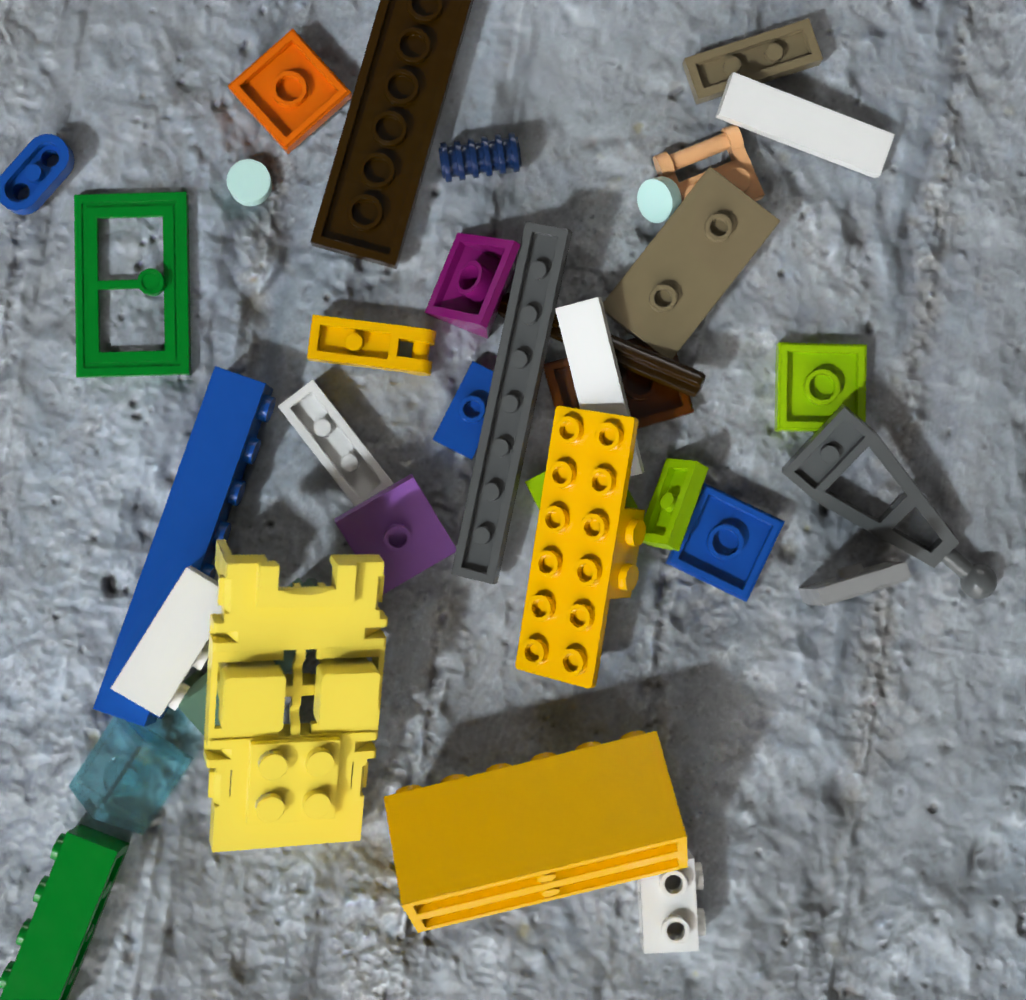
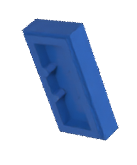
[432,361,494,460]

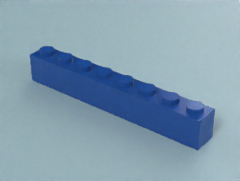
[93,366,276,727]

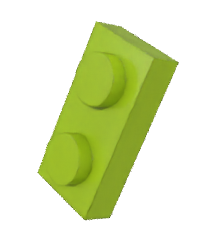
[642,458,709,551]

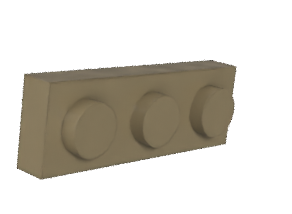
[682,18,823,105]

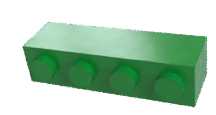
[0,824,130,1000]

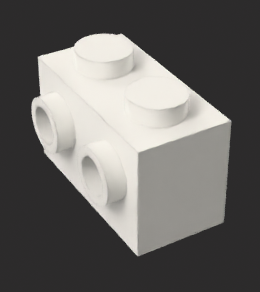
[637,849,706,954]

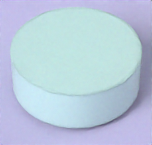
[227,159,272,206]
[637,176,682,223]

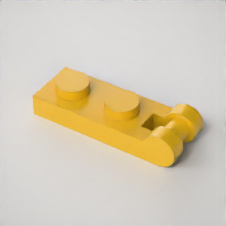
[307,315,436,376]

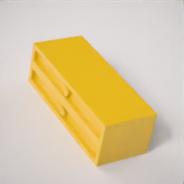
[384,730,688,933]

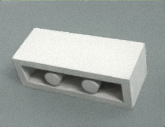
[110,565,221,717]

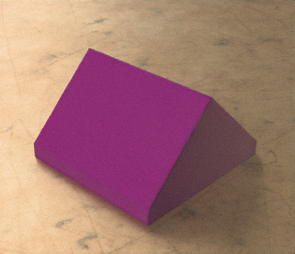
[425,232,521,339]

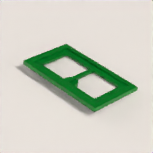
[74,192,191,378]

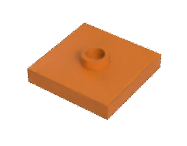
[228,28,352,154]

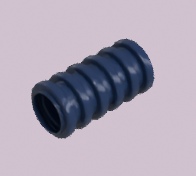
[438,132,522,183]

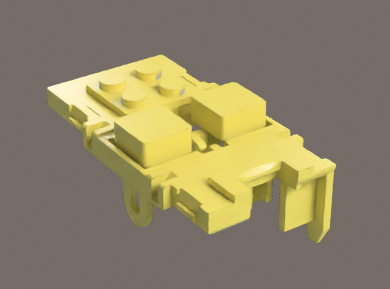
[203,539,388,853]

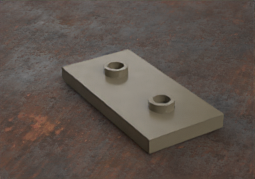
[603,166,780,359]

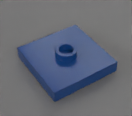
[665,483,785,602]

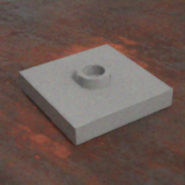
[798,562,911,606]

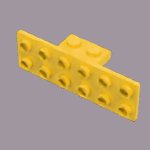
[515,406,646,689]

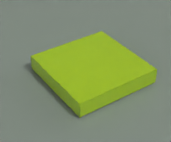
[774,342,867,433]

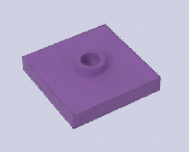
[335,474,456,594]

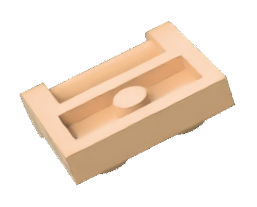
[653,124,765,201]

